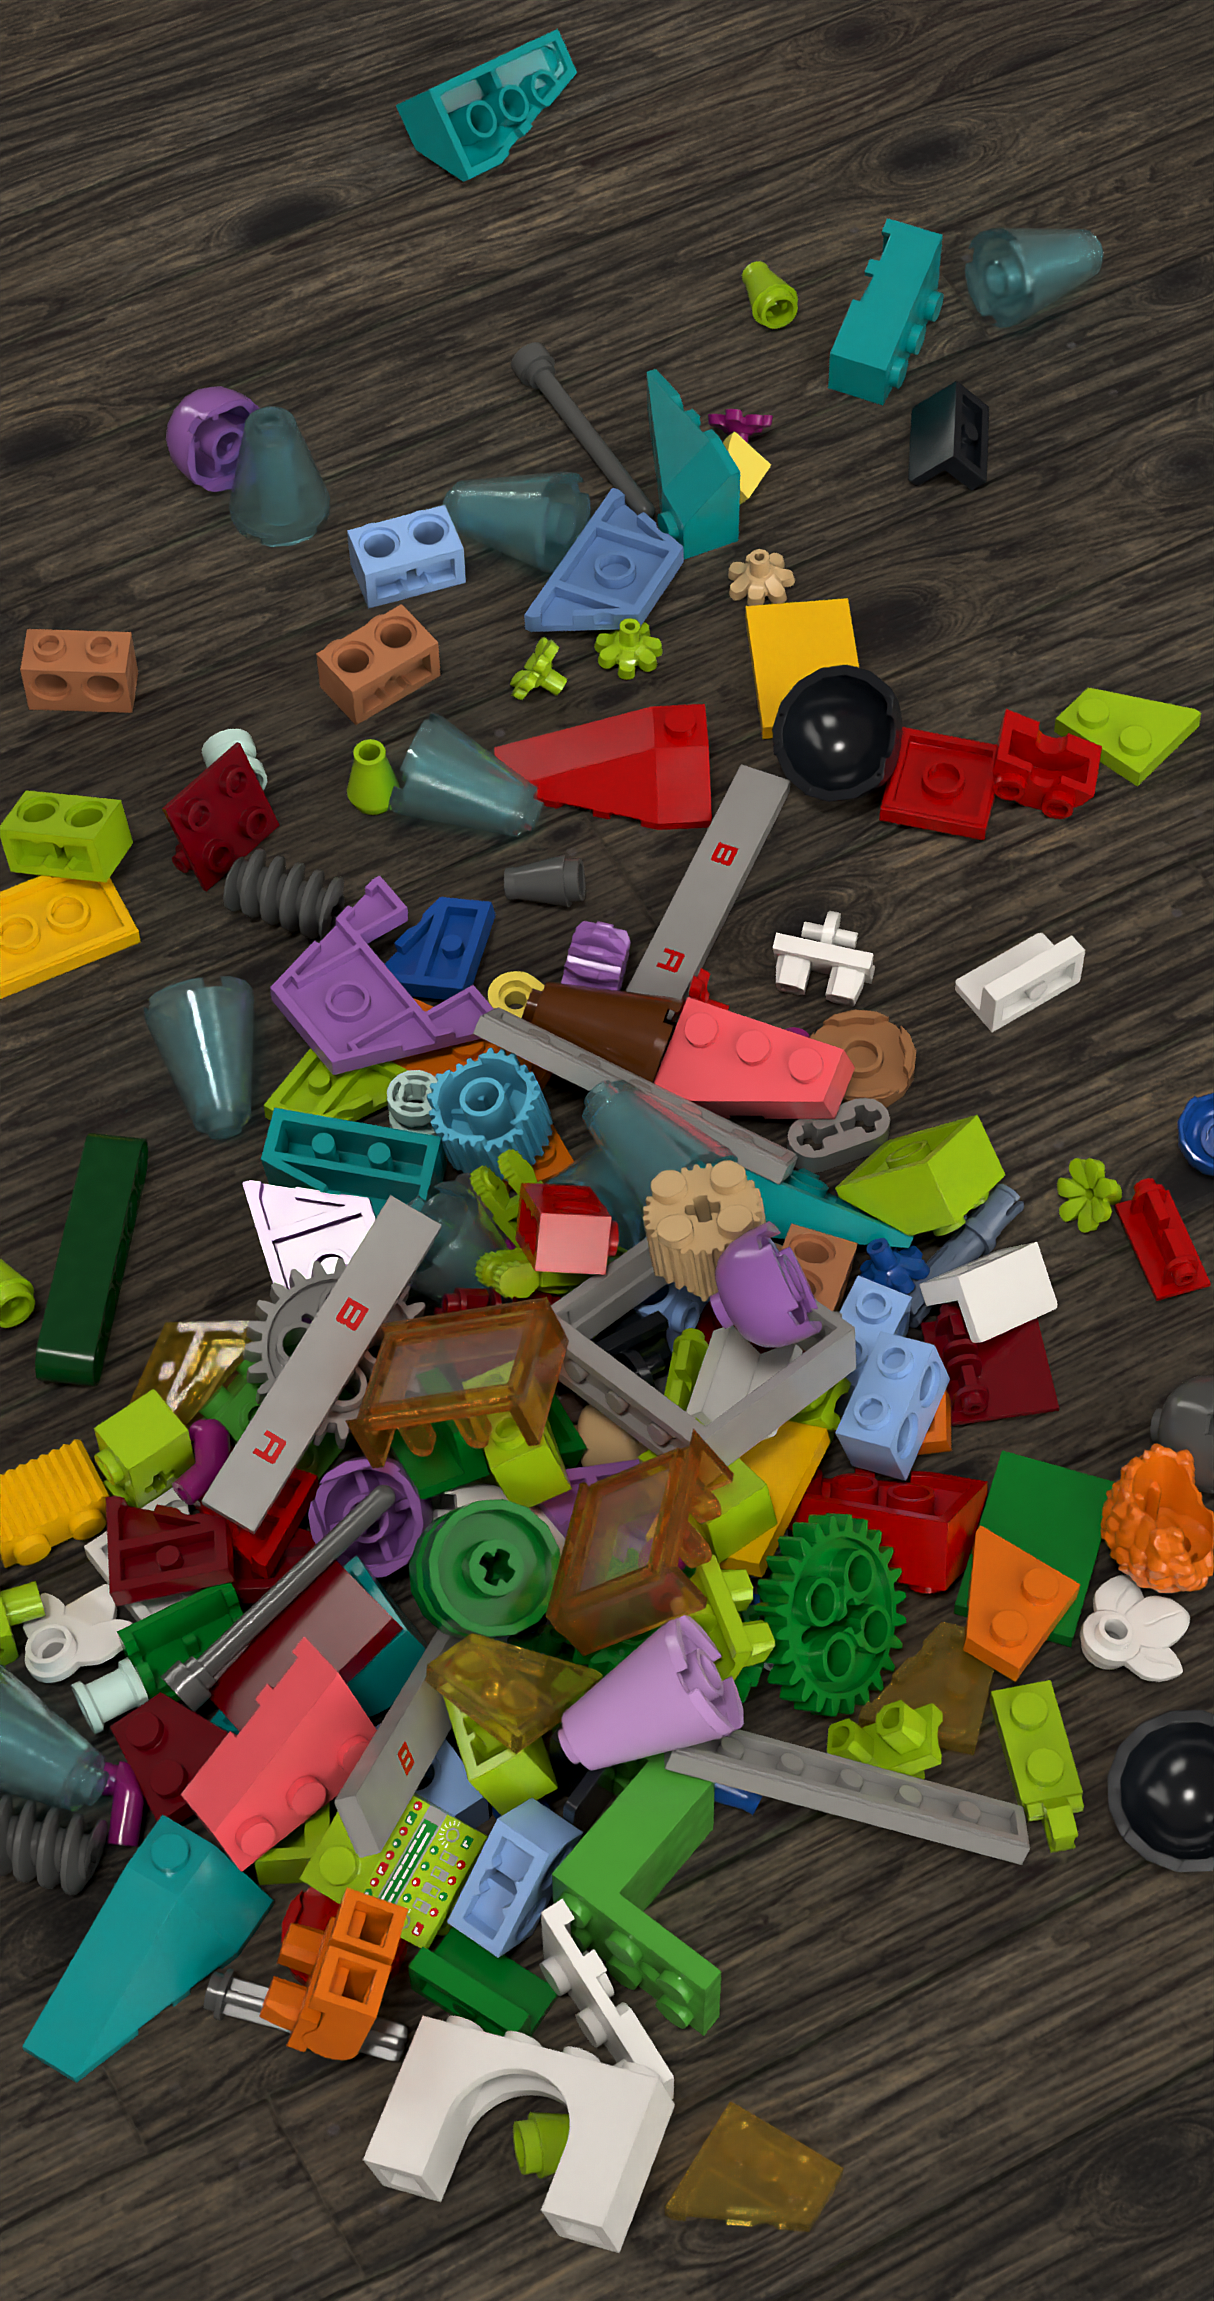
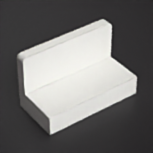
[955,933,1085,1032]
[919,1242,1057,1343]
[686,1326,803,1441]

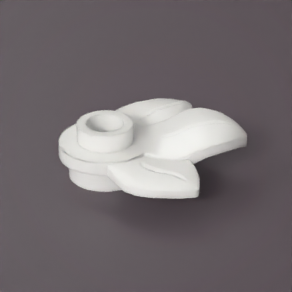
[1080,1575,1190,1682]
[23,1584,133,1683]

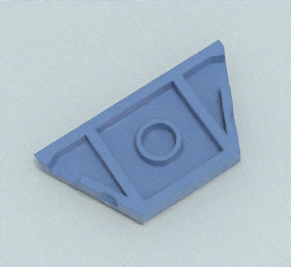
[524,488,684,632]

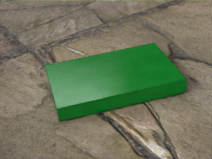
[954,1450,1115,1647]

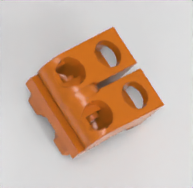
[259,1888,408,2060]

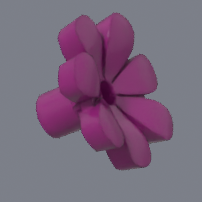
[708,409,773,443]

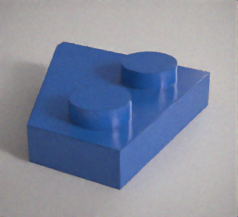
[384,897,496,1000]

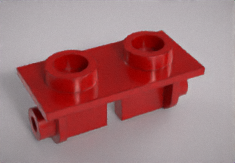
[1115,1178,1211,1301]

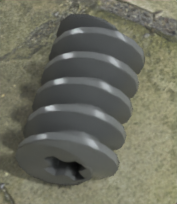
[223,848,345,940]
[0,1794,108,1895]

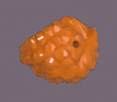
[1100,1443,1214,1593]

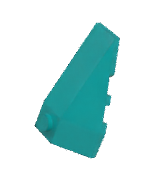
[647,369,741,560]
[688,1144,913,1248]

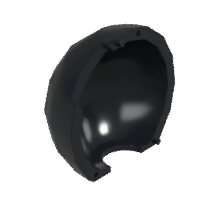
[772,664,902,802]
[1107,1710,1214,1872]

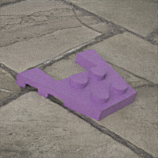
[270,875,494,1075]

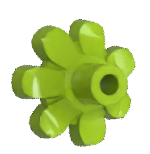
[594,618,663,680]
[510,637,567,700]
[1057,1158,1122,1233]

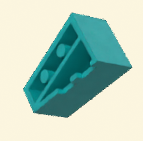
[828,218,944,405]
[261,1108,447,1267]

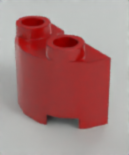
[992,709,1102,819]

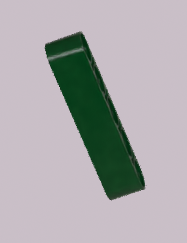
[35,1133,148,1386]

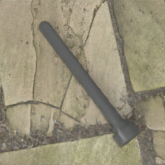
[511,342,655,518]
[161,1484,396,1712]

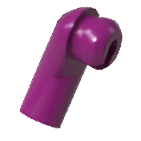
[94,1760,144,1847]

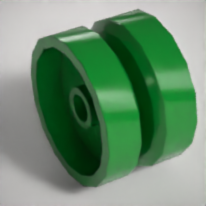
[409,1499,562,1641]

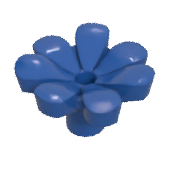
[855,1238,930,1295]

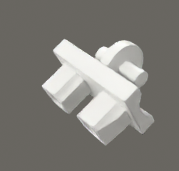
[773,911,875,1007]

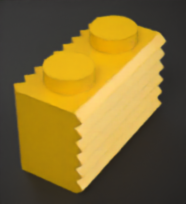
[0,1439,110,1568]

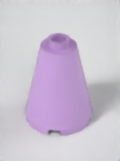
[558,1615,744,1770]

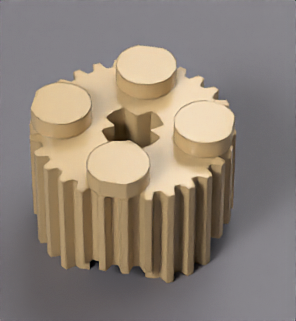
[643,1160,766,1302]

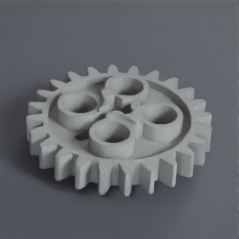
[243,1258,438,1449]

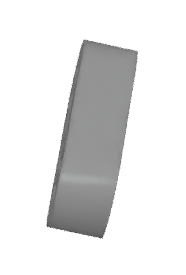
[787,1098,890,1173]

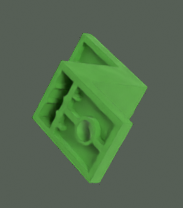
[550,1670,721,2036]

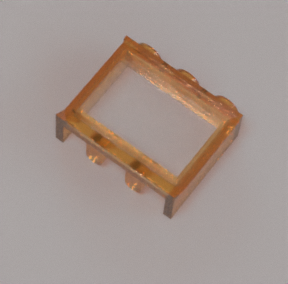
[345,1297,569,1469]
[546,1428,734,1656]

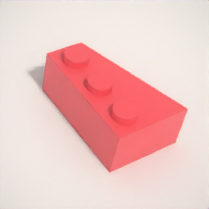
[653,997,855,1119]
[181,1636,377,1872]

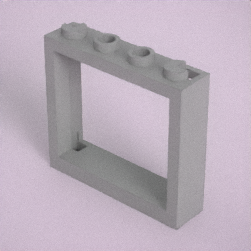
[530,1237,856,1488]

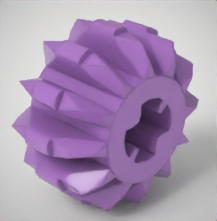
[561,921,631,991]

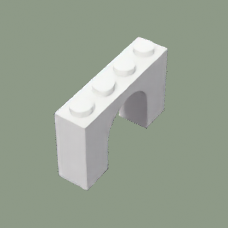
[363,2016,675,2253]

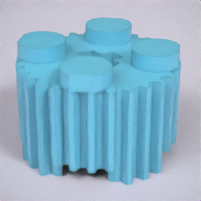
[426,1048,553,1181]

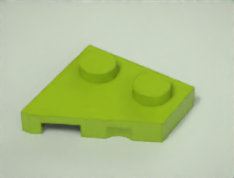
[1054,687,1201,787]
[263,1048,409,1122]

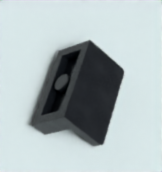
[908,381,989,491]
[549,1722,616,1843]

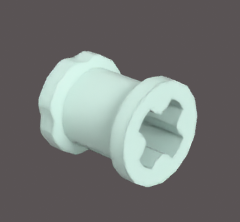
[71,1657,149,1734]

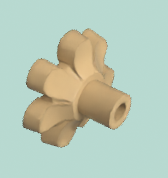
[728,549,795,606]

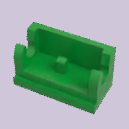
[117,1582,243,1702]

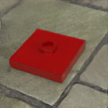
[879,727,997,840]

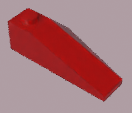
[494,704,712,830]
[787,1468,988,1593]

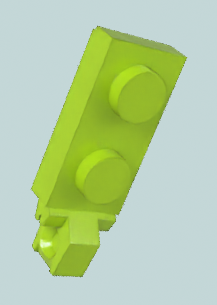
[989,1680,1084,1853]

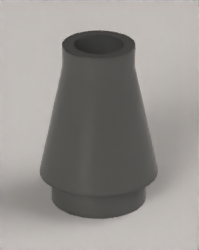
[504,853,586,907]

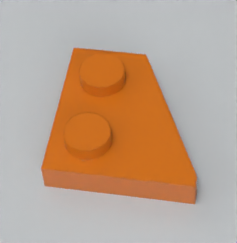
[963,1525,1081,1682]

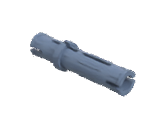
[907,1184,1024,1328]

